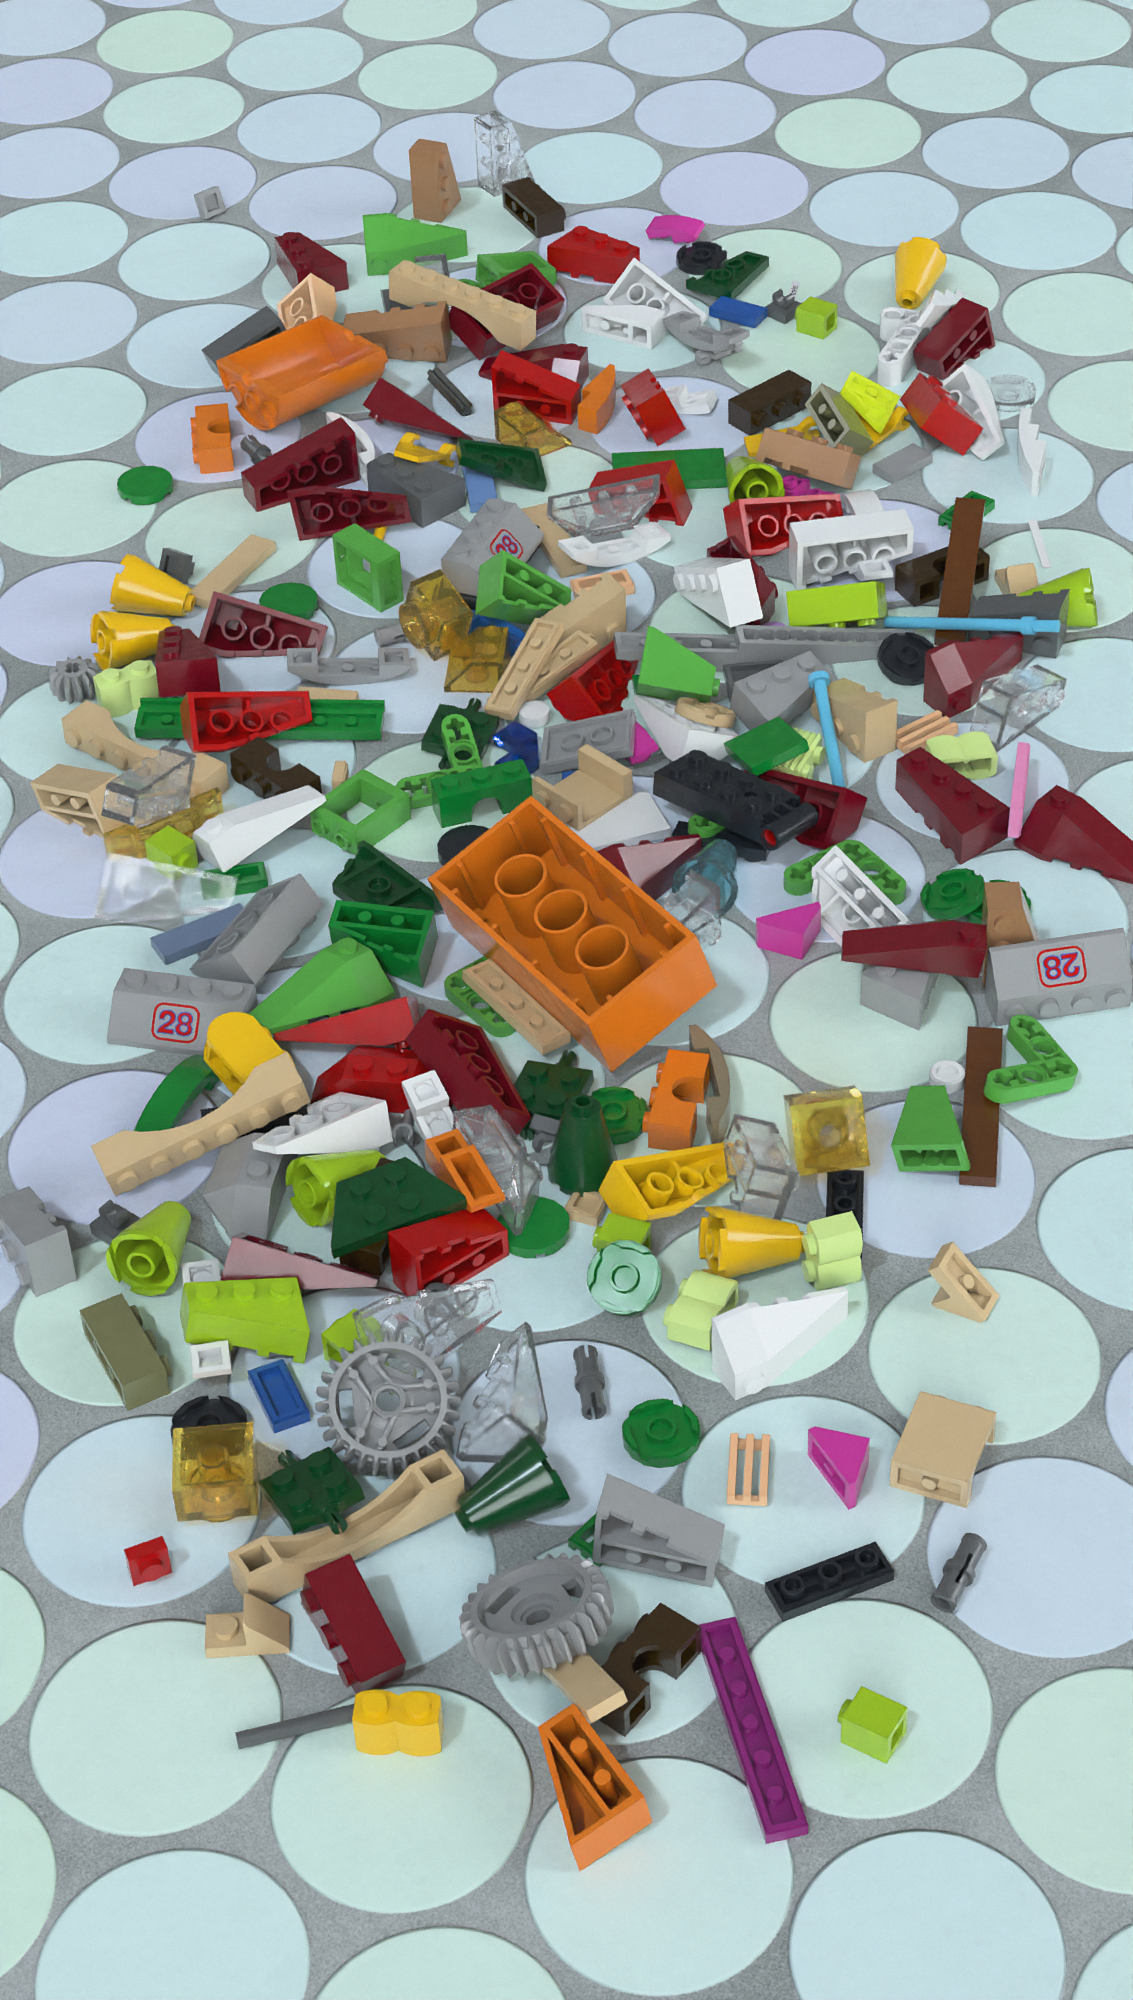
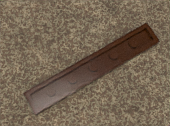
[934,497,985,645]
[959,1026,1003,1187]

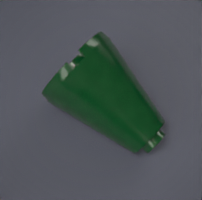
[547,1094,618,1197]
[454,1434,570,1536]

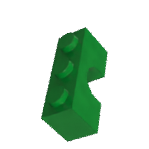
[430,759,533,828]

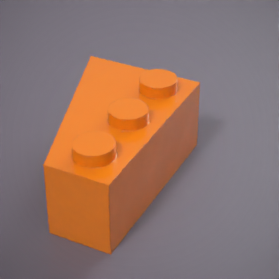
[538,1703,653,1871]

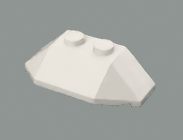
[812,845,912,947]

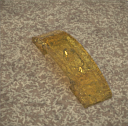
[103,787,224,862]

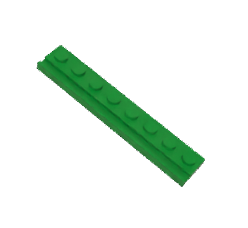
[134,698,386,740]

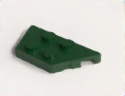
[332,840,443,912]
[331,1157,467,1259]

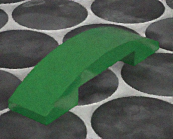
[134,1054,220,1132]

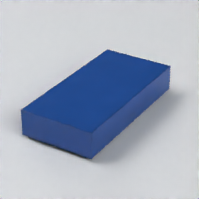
[709,296,768,328]
[247,1359,311,1434]

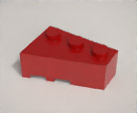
[547,225,640,284]
[491,350,581,425]
[620,368,686,447]
[900,373,984,456]
[587,459,693,526]
[388,1208,509,1309]

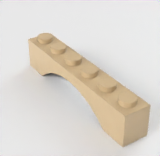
[389,260,536,351]
[61,700,230,808]
[91,1052,311,1197]
[228,1449,465,1603]

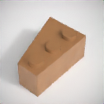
[409,138,461,223]
[755,427,862,489]
[981,882,1039,987]

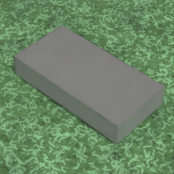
[872,443,933,484]

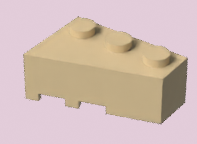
[530,572,627,648]
[811,678,898,763]
[30,764,138,848]

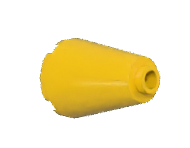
[895,237,947,310]
[110,553,196,617]
[90,611,175,670]
[698,1206,804,1278]

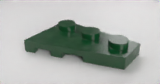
[686,251,769,299]
[455,438,547,492]

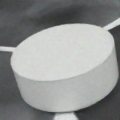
[519,700,550,728]
[929,1060,965,1094]

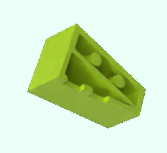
[786,581,888,628]
[180,1277,310,1364]

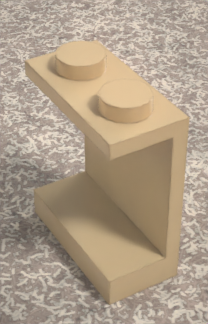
[532,744,633,831]
[890,1391,997,1508]

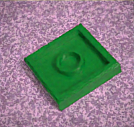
[724,716,810,776]

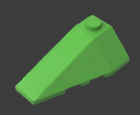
[362,213,468,276]
[249,937,395,1035]

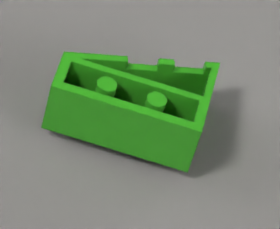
[475,550,571,625]

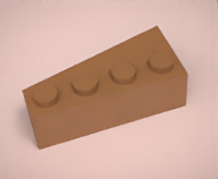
[343,301,452,363]

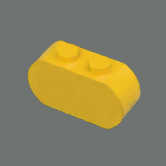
[203,1012,295,1095]

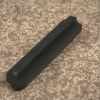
[427,367,473,416]

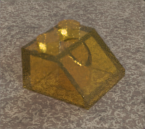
[494,401,572,457]
[444,626,510,693]

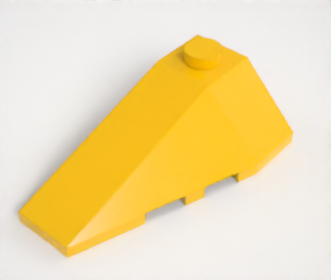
[598,1141,748,1221]

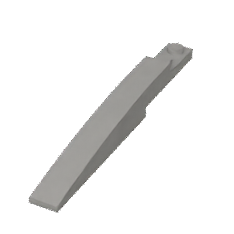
[613,625,915,671]

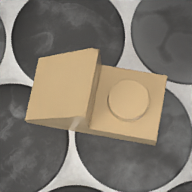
[995,563,1039,596]
[928,1242,1000,1323]
[205,1593,290,1658]

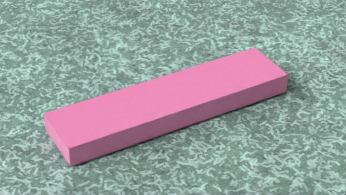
[1007,742,1031,838]

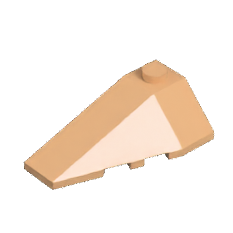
[277,273,337,330]

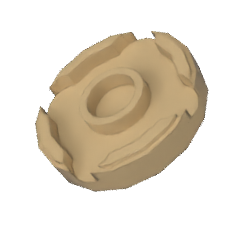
[674,697,736,728]

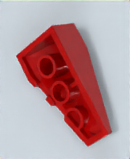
[723,493,843,557]
[546,640,639,721]
[180,691,312,753]
[274,996,420,1049]

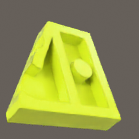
[840,371,901,434]

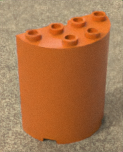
[216,315,388,431]

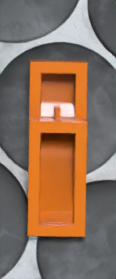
[577,364,616,434]
[425,1128,505,1213]

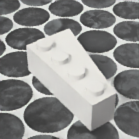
[789,509,914,590]
[673,557,763,628]

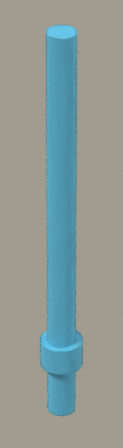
[884,616,1060,635]

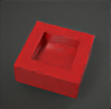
[124,1536,172,1586]

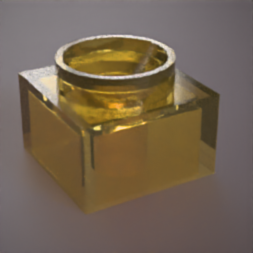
[398,569,474,661]
[783,1085,870,1176]
[172,1422,258,1522]

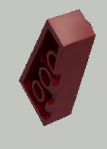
[241,417,360,512]
[895,747,1010,865]
[405,1009,532,1148]

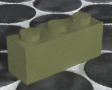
[805,383,874,456]
[79,1293,172,1411]

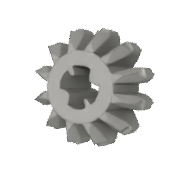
[49,656,100,704]

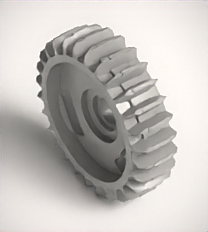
[315,1330,461,1478]
[459,1553,614,1678]

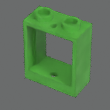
[475,251,557,287]
[332,523,404,613]
[310,769,411,855]

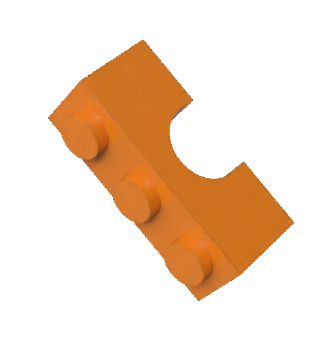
[190,403,234,474]
[642,1049,710,1151]

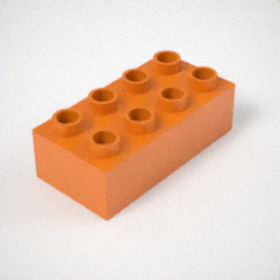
[427,796,717,1073]

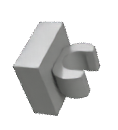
[194,186,226,219]

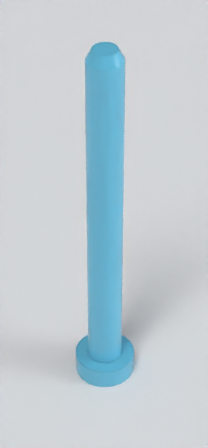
[807,671,846,788]

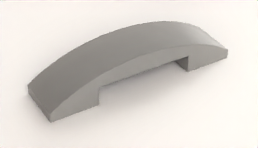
[663,311,750,351]
[287,648,410,685]

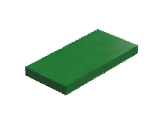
[612,448,727,489]

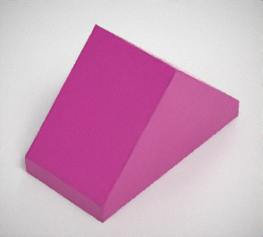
[756,902,821,960]
[807,1426,870,1510]

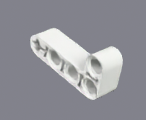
[877,306,929,387]

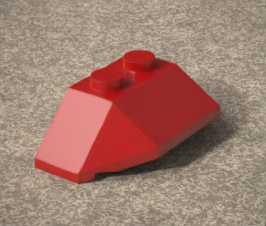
[310,1046,453,1114]

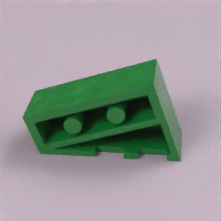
[328,900,438,988]

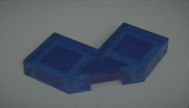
[493,721,539,775]

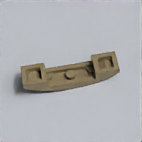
[689,1024,730,1144]

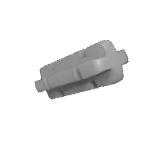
[695,341,743,366]

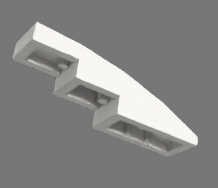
[916,288,966,328]
[1017,408,1047,496]

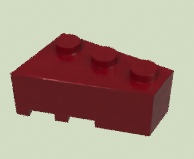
[274,232,349,292]
[913,297,996,381]
[155,626,221,697]
[300,1554,406,1694]

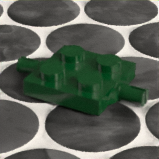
[421,698,499,770]
[514,1050,594,1141]
[258,1447,365,1535]

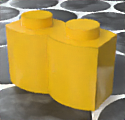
[352,1689,444,1756]

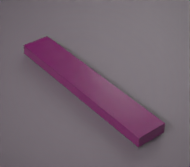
[699,1617,808,1844]

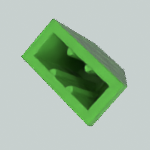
[636,626,720,703]
[891,1085,971,1172]

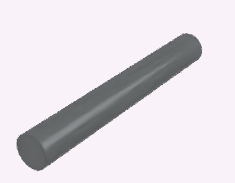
[235,1704,354,1749]

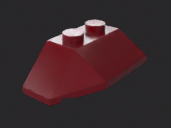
[707,536,778,625]

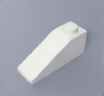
[581,305,667,349]

